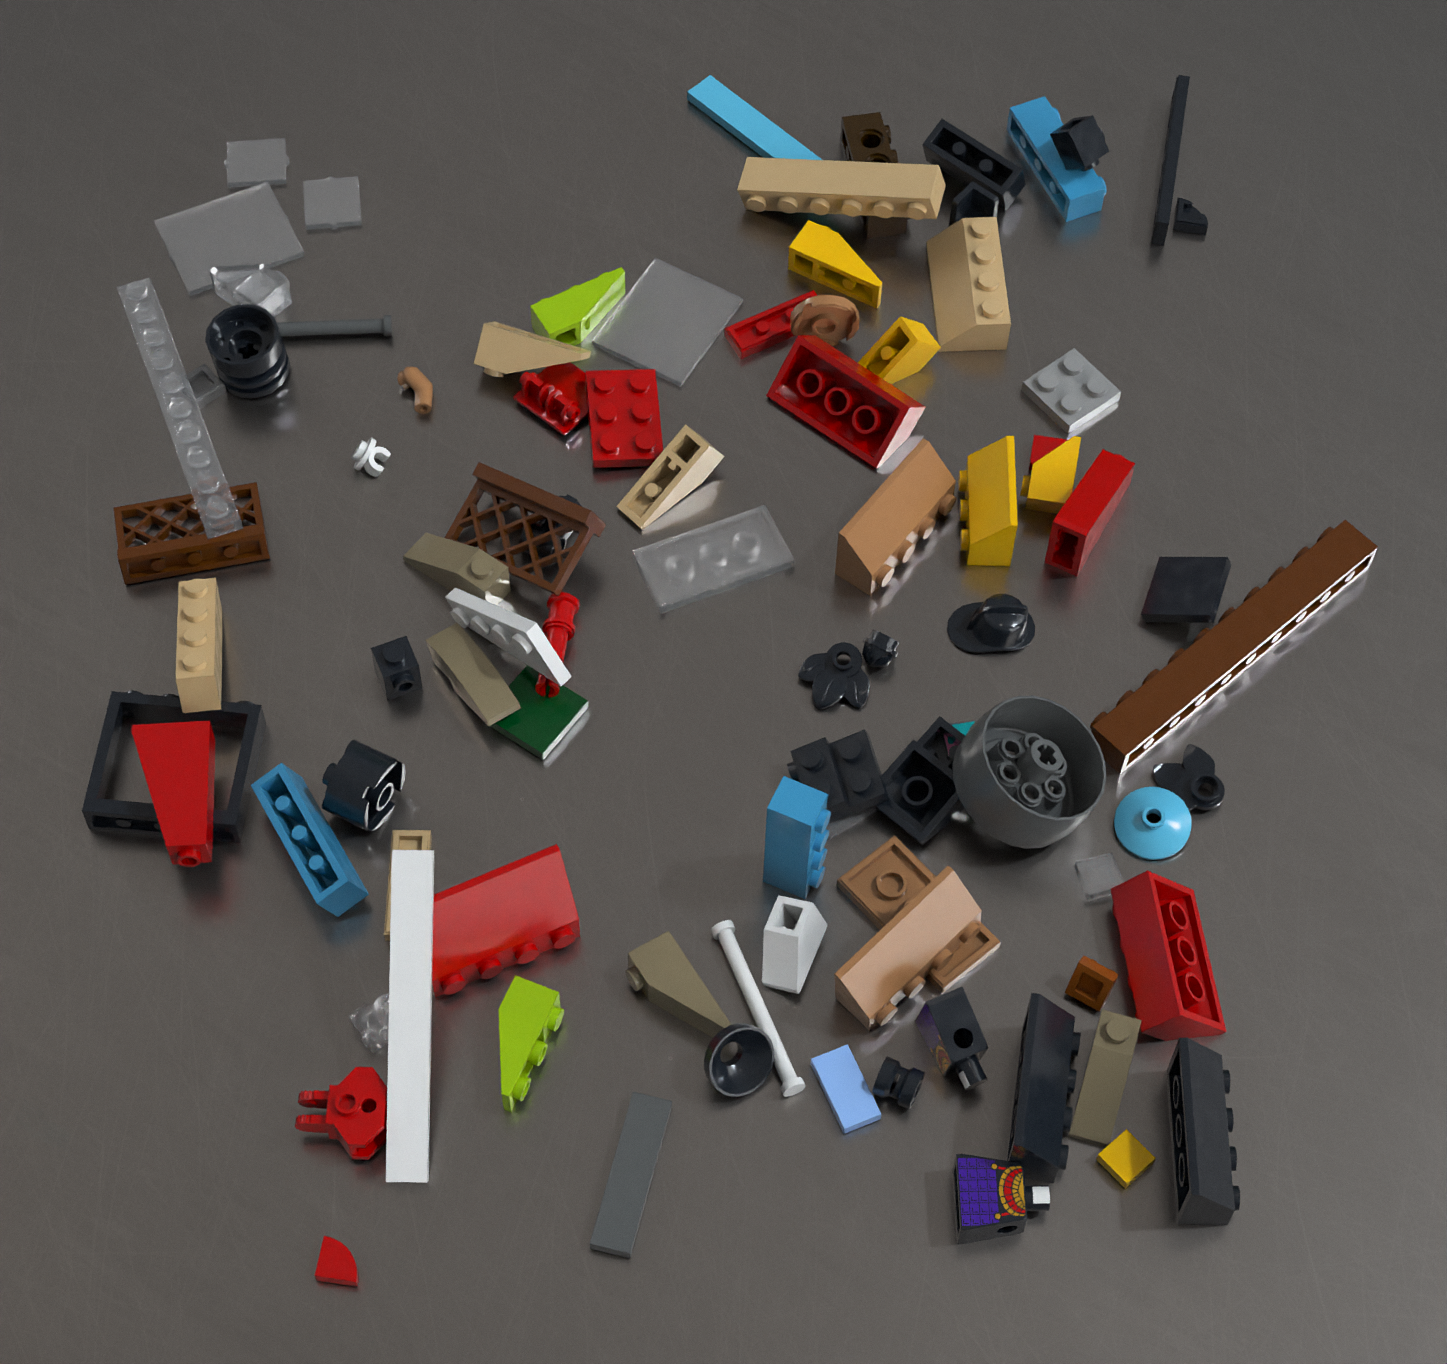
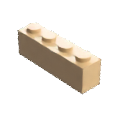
[176,578,223,713]

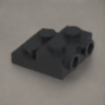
[787,729,889,824]

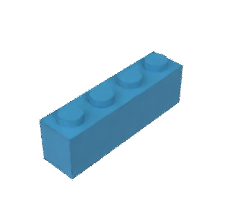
[1007,96,1107,222]
[251,763,369,917]
[763,776,831,899]

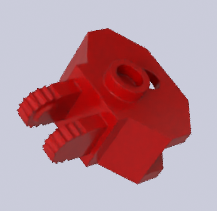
[295,1067,387,1160]

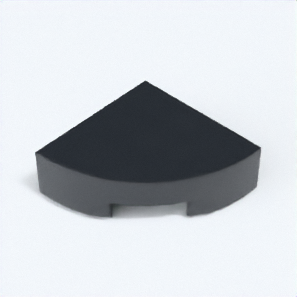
[1173,197,1208,235]

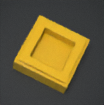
[1096,1129,1156,1189]

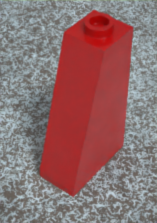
[1044,449,1135,577]
[131,721,216,867]

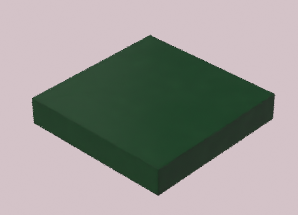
[483,665,589,760]

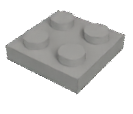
[1021,348,1121,434]

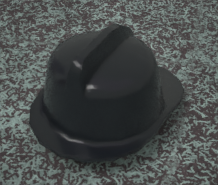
[947,594,1035,653]

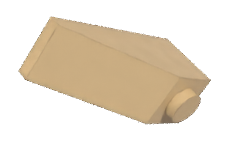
[474,321,591,377]
[616,424,725,529]

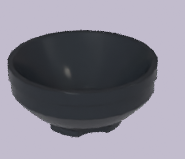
[704,1023,774,1097]

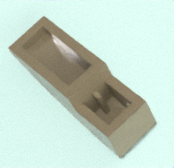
[425,623,521,726]

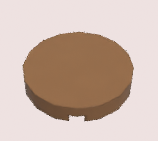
[790,295,859,346]

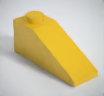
[788,220,882,309]

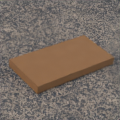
[837,835,1001,994]

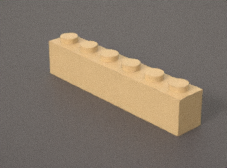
[737,157,946,220]

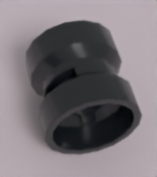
[872,1056,925,1109]

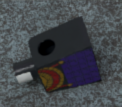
[915,987,988,1090]
[953,1154,1050,1244]

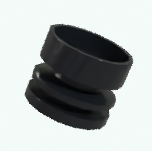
[205,304,290,398]

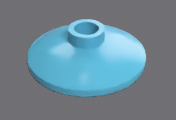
[1114,787,1192,860]

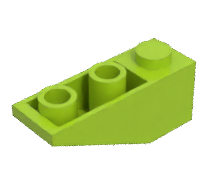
[530,267,625,346]
[498,975,564,1112]

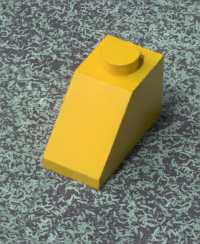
[858,316,941,384]
[1020,436,1081,514]

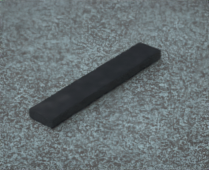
[1151,75,1190,246]

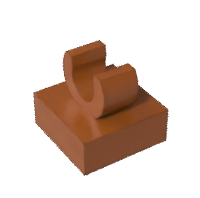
[1065,956,1119,1012]

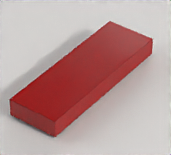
[724,290,818,359]

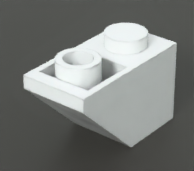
[762,895,828,994]

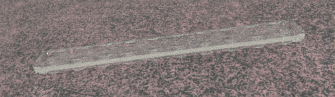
[117,278,243,539]

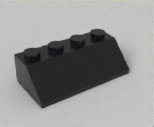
[1007,993,1081,1183]
[1167,1037,1240,1225]

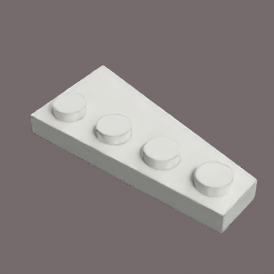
[445,588,572,686]

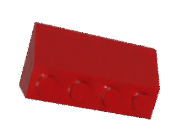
[766,335,926,468]
[1110,870,1226,1041]

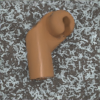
[397,367,433,414]

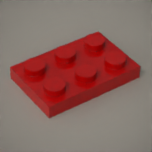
[585,369,663,468]

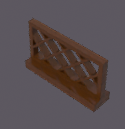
[445,462,606,596]
[113,482,270,585]

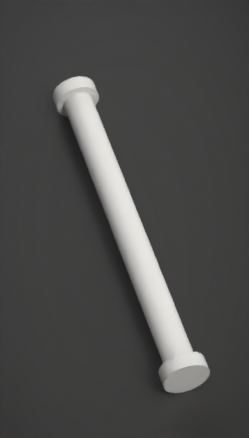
[711,920,806,1097]

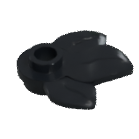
[798,642,870,710]
[1153,744,1225,811]

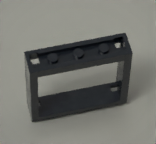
[82,690,266,843]

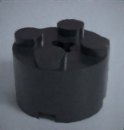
[322,739,406,831]

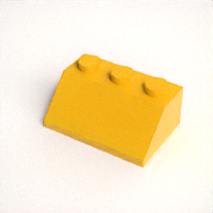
[958,436,1018,566]

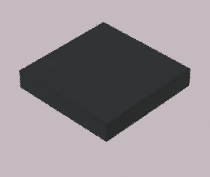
[1141,557,1231,623]

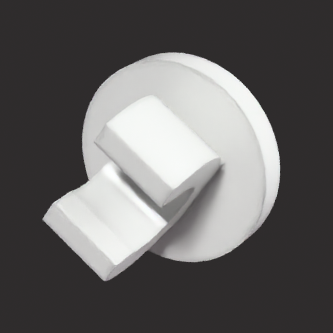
[351,437,391,477]

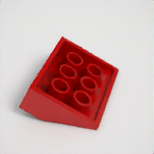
[432,844,580,997]

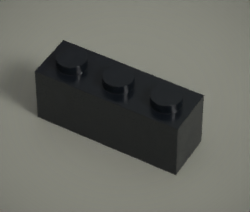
[922,119,1026,211]

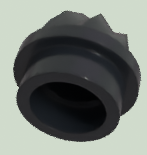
[862,630,899,667]

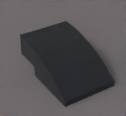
[874,716,965,845]

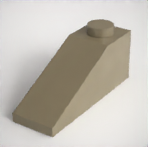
[403,533,511,605]
[625,931,731,1038]
[1068,1009,1142,1147]

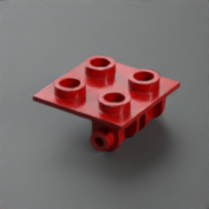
[513,362,588,436]

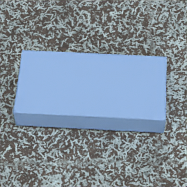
[810,1044,882,1134]

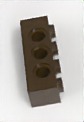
[840,112,912,239]

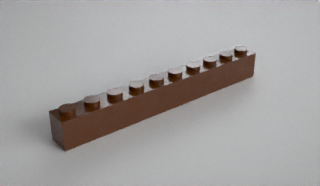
[1090,520,1378,774]

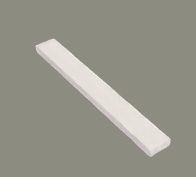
[386,850,434,1183]

